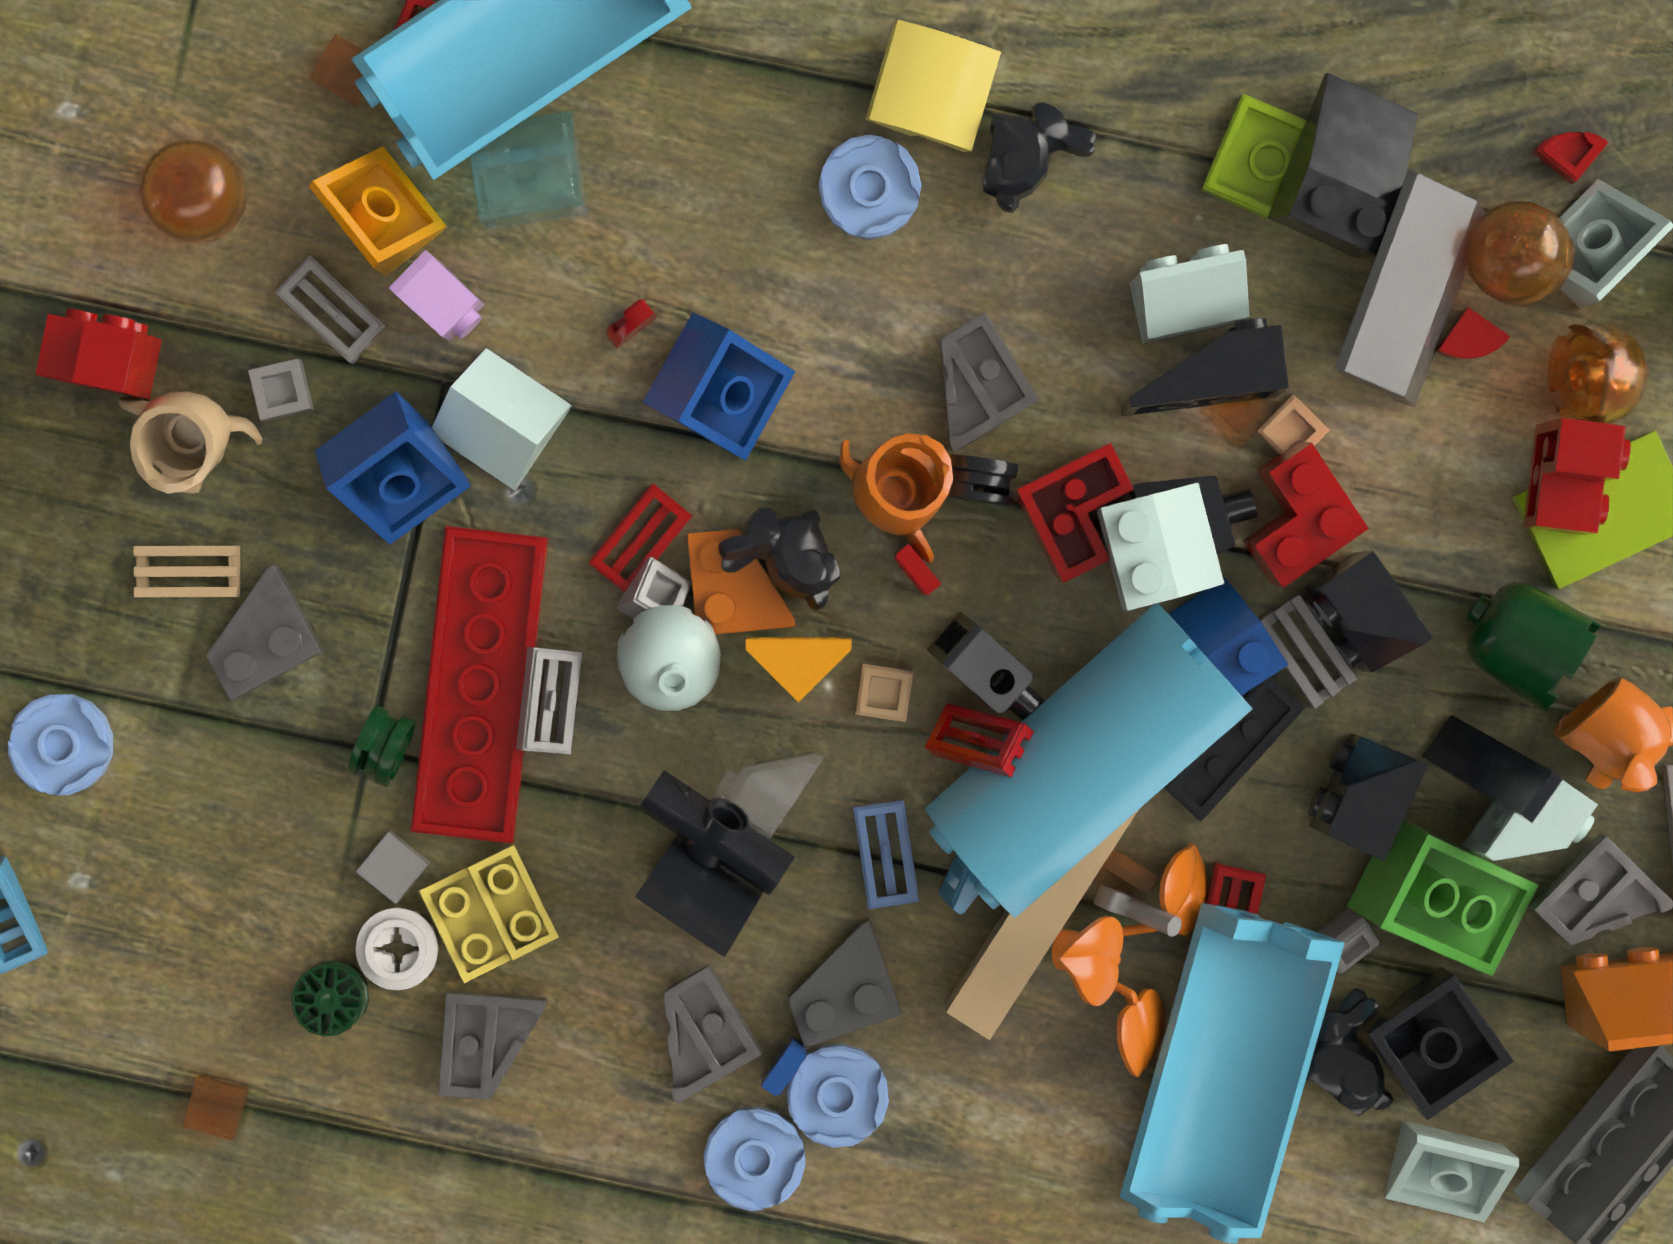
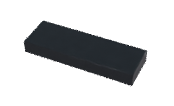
[1164,677,1305,822]
[1422,715,1563,823]

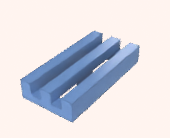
[853,799,919,909]

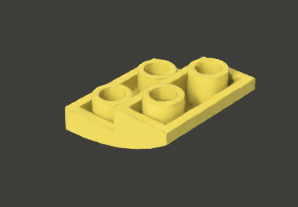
[865,20,1001,152]
[418,845,559,983]

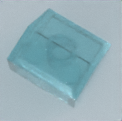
[471,111,589,229]

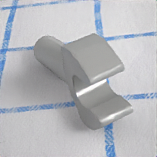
[1093,884,1182,937]

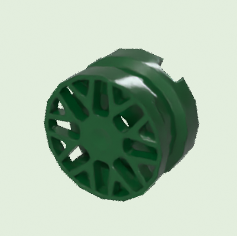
[348,705,416,787]
[291,959,370,1037]

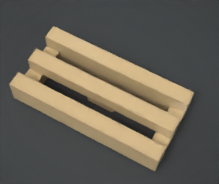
[134,546,241,597]

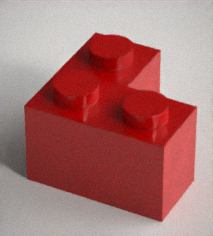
[35,308,162,400]
[1523,418,1631,535]
[1242,441,1369,588]
[1013,443,1134,583]

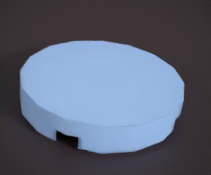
[819,134,922,240]
[8,694,113,795]
[787,1043,889,1148]
[703,1106,806,1211]

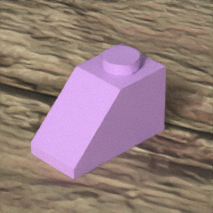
[389,250,485,341]

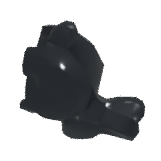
[983,102,1096,213]
[718,507,841,611]
[1306,988,1393,1116]

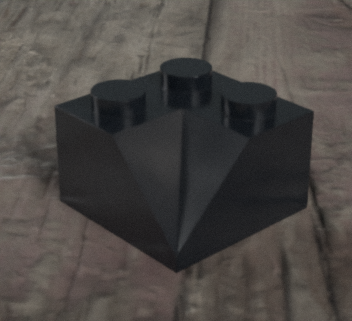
[1304,551,1434,673]
[1308,733,1428,861]
[1367,967,1514,1121]

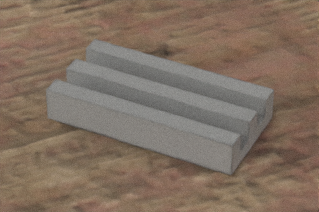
[275,255,387,364]
[1260,595,1358,708]
[516,646,582,754]

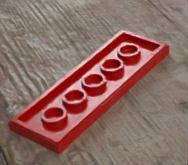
[410,526,549,844]

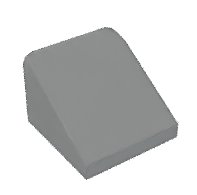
[617,557,692,619]

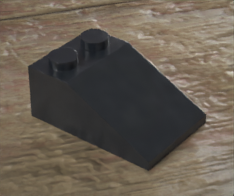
[1267,73,1418,258]
[1121,318,1289,417]
[635,835,764,957]

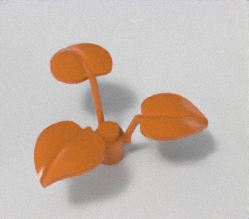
[1052,842,1208,1078]

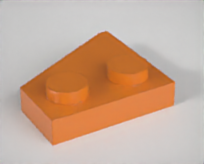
[687,529,796,634]

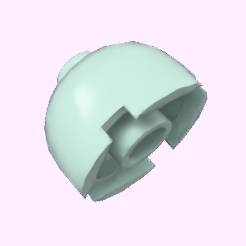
[617,605,721,711]

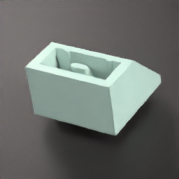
[1129,244,1250,344]

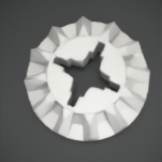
[356,907,440,990]

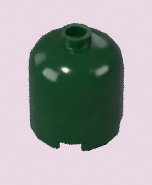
[1465,582,1601,711]

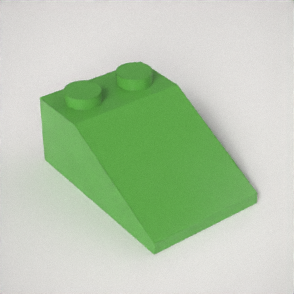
[1347,819,1539,976]

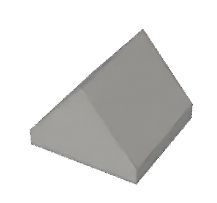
[1318,908,1380,974]

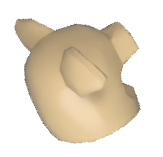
[119,392,262,494]

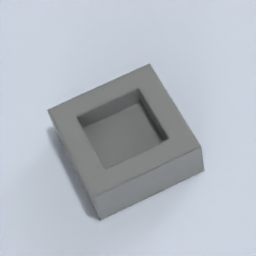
[248,359,314,422]
[356,830,431,904]

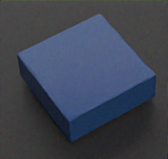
[761,1036,807,1097]

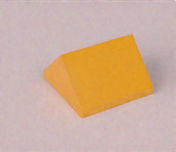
[309,146,447,276]
[746,637,852,703]

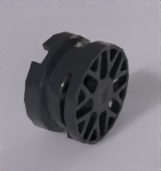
[947,454,1019,506]

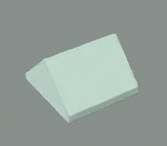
[1526,179,1673,309]
[432,348,572,491]
[1385,1120,1519,1222]

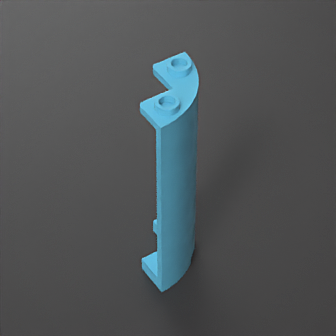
[351,0,692,180]
[925,603,1252,918]
[1120,903,1345,1244]

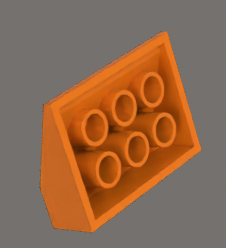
[1560,947,1673,1051]

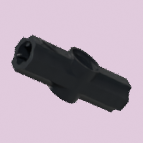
[638,770,795,896]

